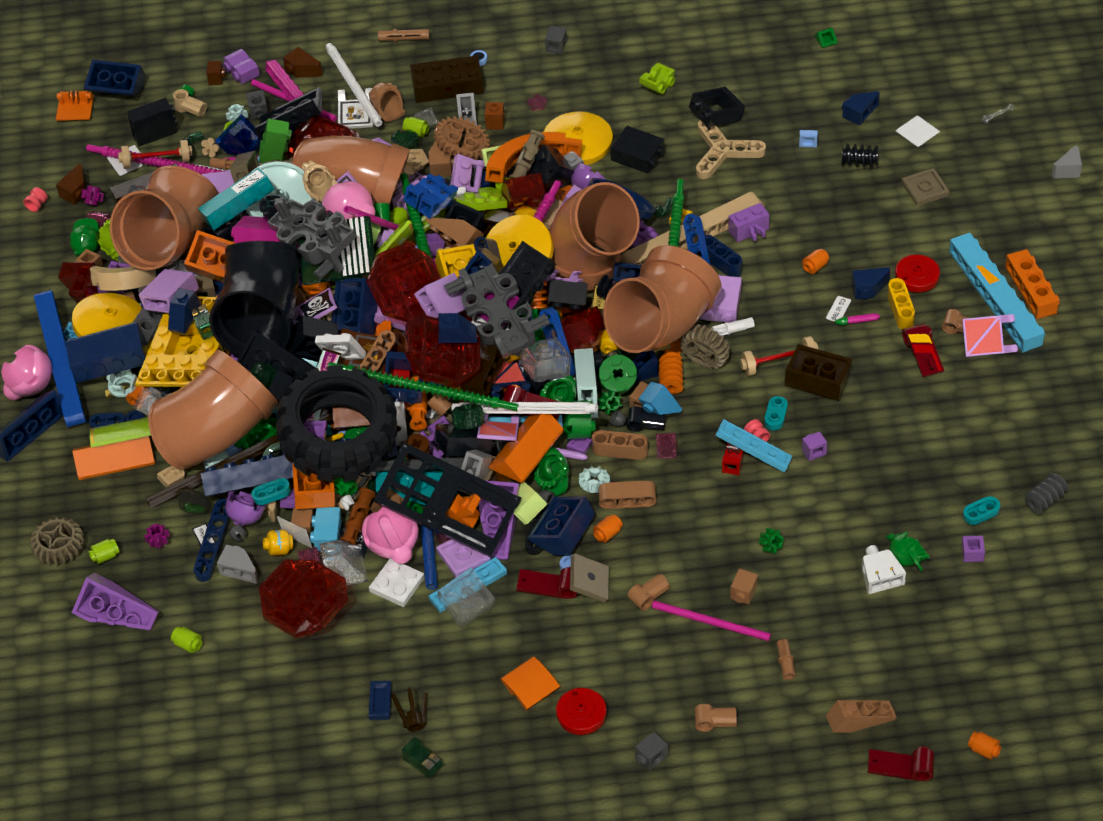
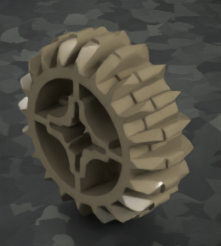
[680,324,730,369]
[30,516,84,566]

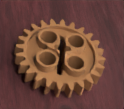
[434,116,491,160]

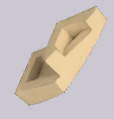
[157,466,186,488]

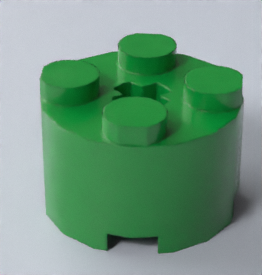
[599,354,637,396]
[562,400,595,440]

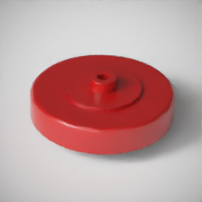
[895,254,940,292]
[556,688,607,735]

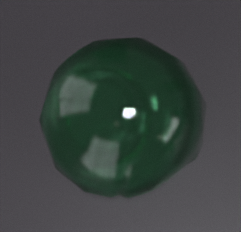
[391,129,419,149]

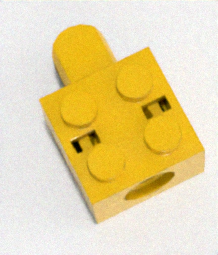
[435,244,476,302]

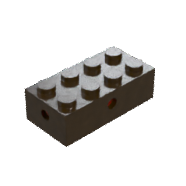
[410,55,484,103]

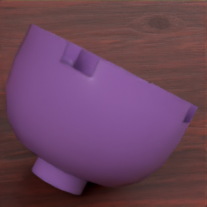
[571,163,605,189]
[225,491,266,526]

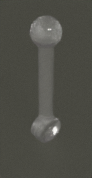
[982,104,1014,123]

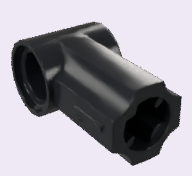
[626,406,666,432]

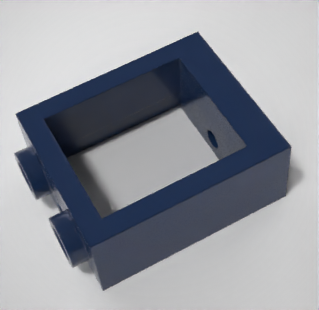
[384,351,425,404]

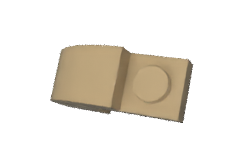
[90,266,156,291]

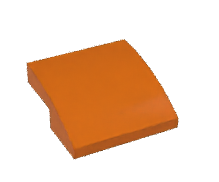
[500,656,560,711]

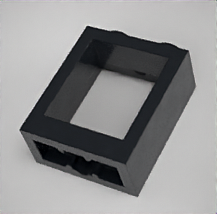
[689,86,746,127]

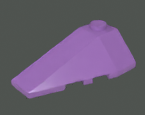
[478,480,520,560]
[71,573,159,630]

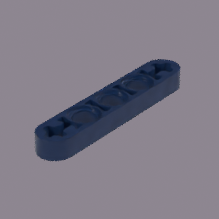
[193,499,230,582]

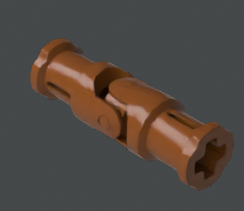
[339,488,376,548]

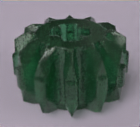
[250,362,279,390]
[452,404,485,430]

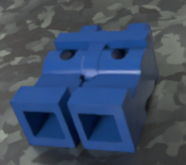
[403,173,458,219]

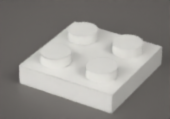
[315,333,367,360]
[369,559,425,607]

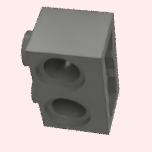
[133,307,164,345]

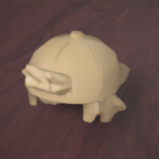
[302,161,338,204]

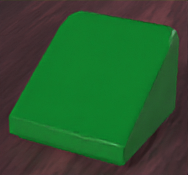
[814,28,838,48]

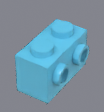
[310,507,342,551]

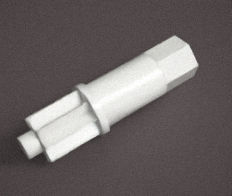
[712,317,755,335]

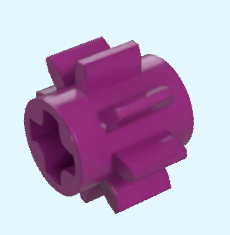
[81,185,104,205]
[144,524,170,548]

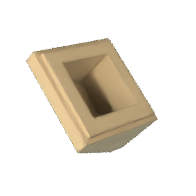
[265,500,280,522]

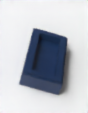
[369,681,392,720]

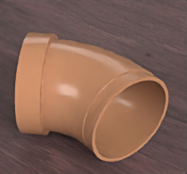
[292,136,410,205]
[110,166,218,270]
[549,182,640,291]
[603,245,722,353]
[148,349,279,470]

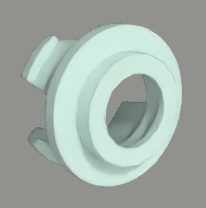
[107,369,137,397]

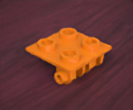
[56,90,94,121]

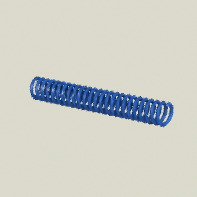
[421,525,438,590]

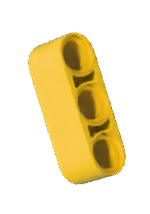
[887,278,915,330]

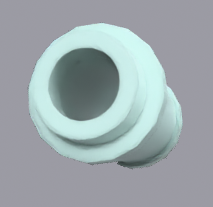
[204,451,229,468]

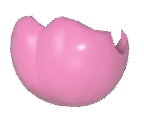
[322,181,376,225]
[1,345,52,401]
[362,506,419,564]

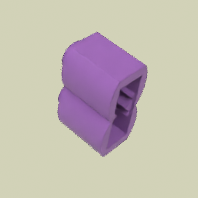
[223,49,260,84]

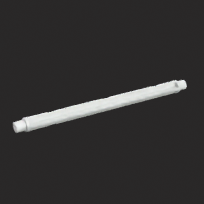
[326,43,382,127]
[452,402,598,414]

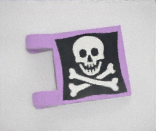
[294,287,337,326]

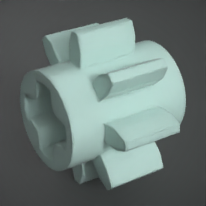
[226,104,248,125]

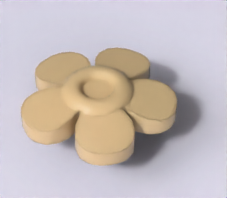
[201,138,219,158]

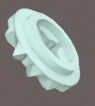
[579,465,610,493]

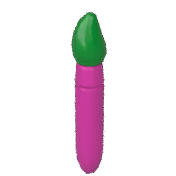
[835,313,880,325]

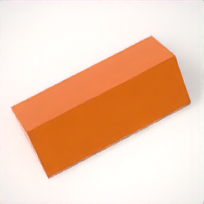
[489,414,564,483]
[72,436,155,480]

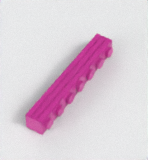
[266,60,303,101]

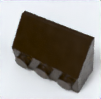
[785,344,853,401]

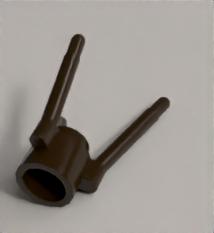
[391,687,428,732]

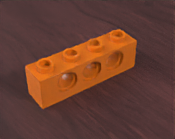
[1005,249,1060,319]

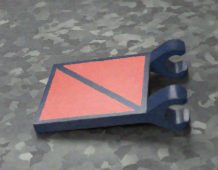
[490,360,530,398]

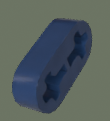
[89,412,126,428]

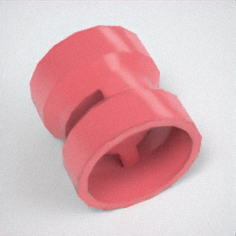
[23,187,48,212]
[744,419,770,442]

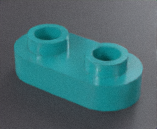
[764,396,788,431]
[251,478,291,505]
[963,496,1000,525]

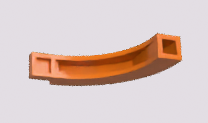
[485,132,582,183]

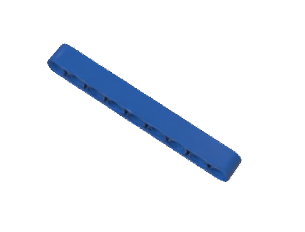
[34,289,86,428]

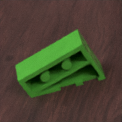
[259,119,292,164]

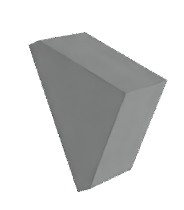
[456,93,477,126]
[1052,145,1082,179]

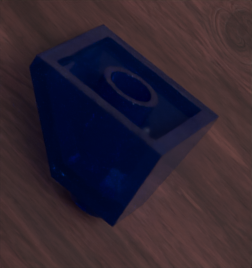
[215,114,261,155]

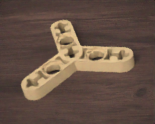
[696,120,766,179]

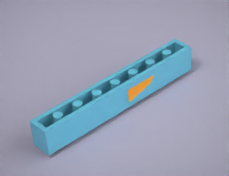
[949,232,1045,353]

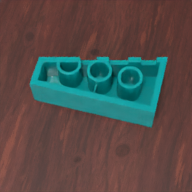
[376,471,458,505]

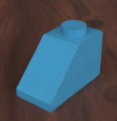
[638,382,682,415]

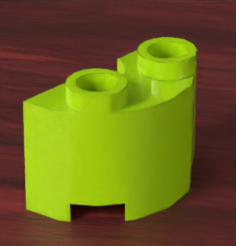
[639,63,675,94]

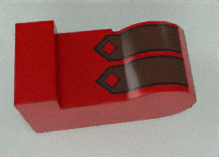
[722,443,744,475]

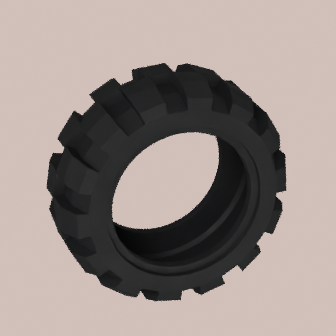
[276,365,397,483]

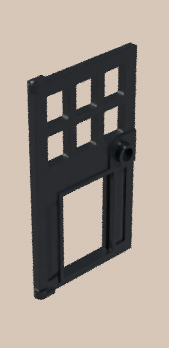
[374,442,522,558]

